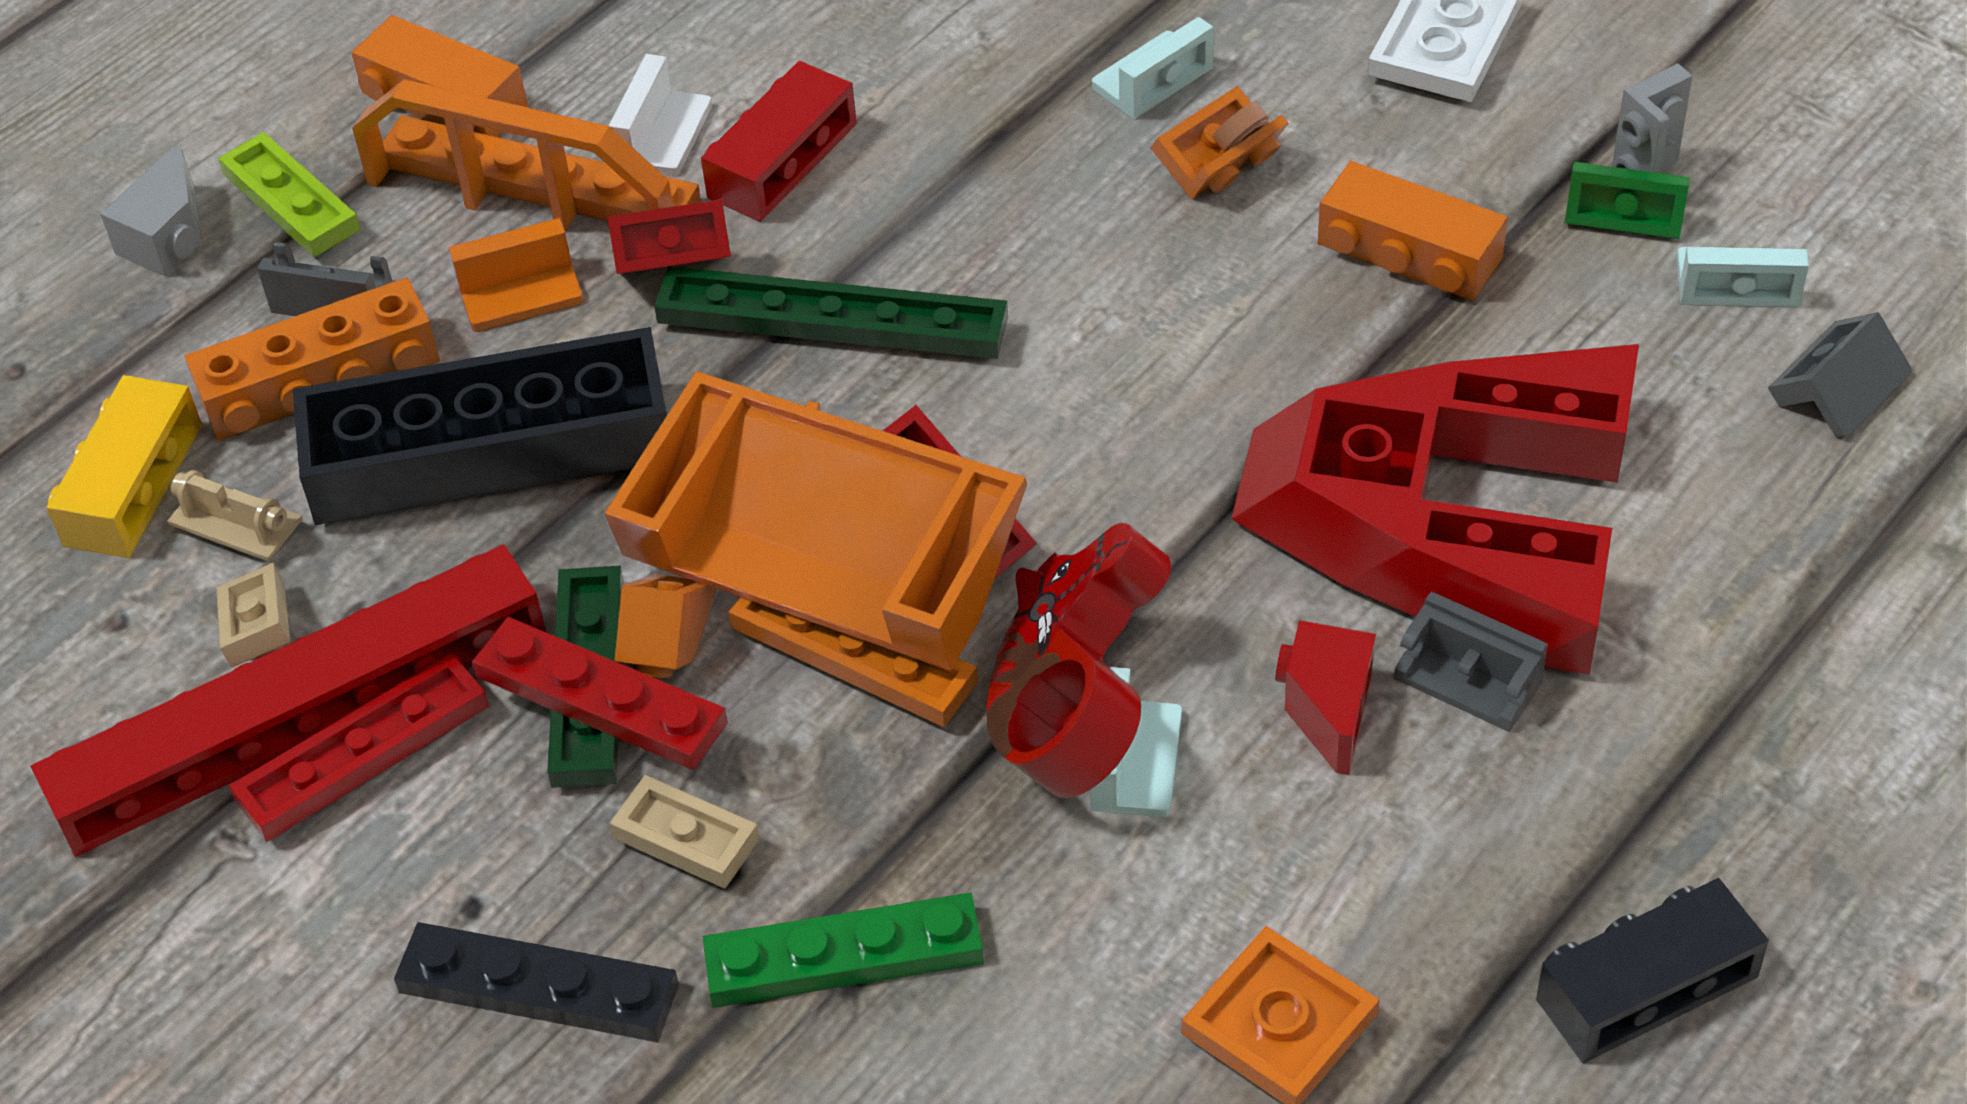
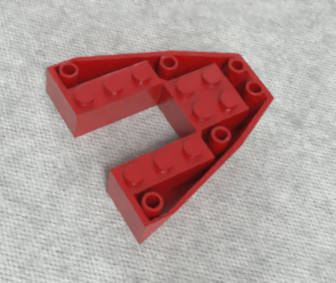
[1231,344,1639,675]

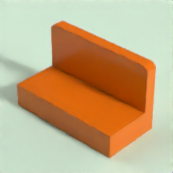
[449,218,583,332]

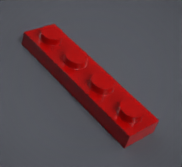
[472,617,728,771]
[229,652,490,842]

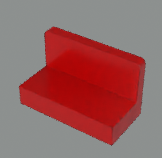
[607,199,731,274]

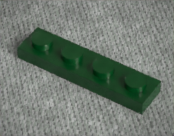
[547,565,624,788]

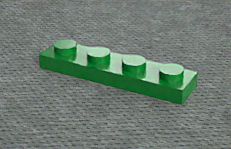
[702,892,984,1008]

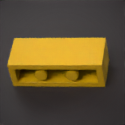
[46,375,202,558]

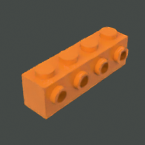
[184,277,441,441]

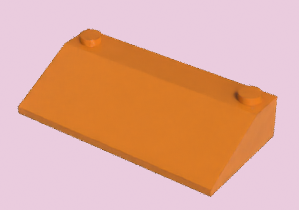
[604,371,1027,671]

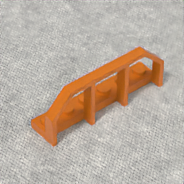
[352,79,701,232]

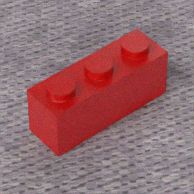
[701,60,857,222]

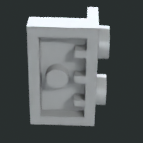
[1612,63,1693,173]

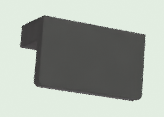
[1768,312,1912,438]

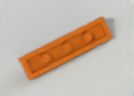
[728,597,978,728]

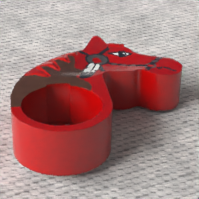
[986,523,1171,798]

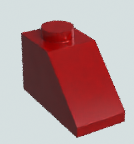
[1275,620,1376,775]

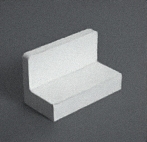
[609,54,712,177]

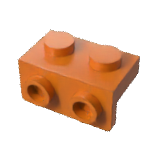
[1150,85,1289,200]

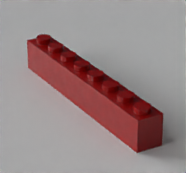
[30,544,546,857]

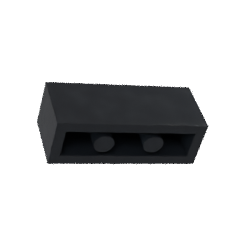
[1536,878,1769,1064]

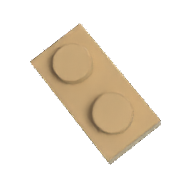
[216,562,290,668]
[609,775,760,889]

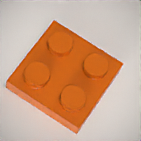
[1181,926,1380,1104]

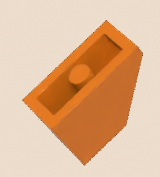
[615,573,716,678]

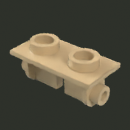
[167,470,303,562]

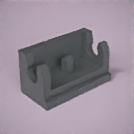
[257,242,395,316]
[1394,591,1548,732]

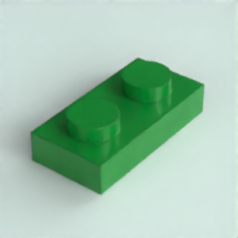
[1564,162,1690,239]

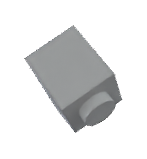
[100,145,202,277]

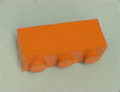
[351,15,528,137]
[1317,160,1508,301]

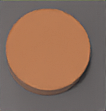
[1212,101,1269,152]

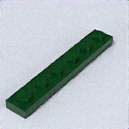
[654,266,1008,359]

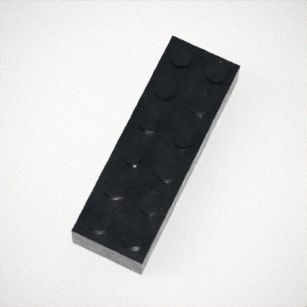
[293,327,667,525]

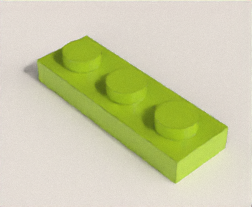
[218,132,361,258]

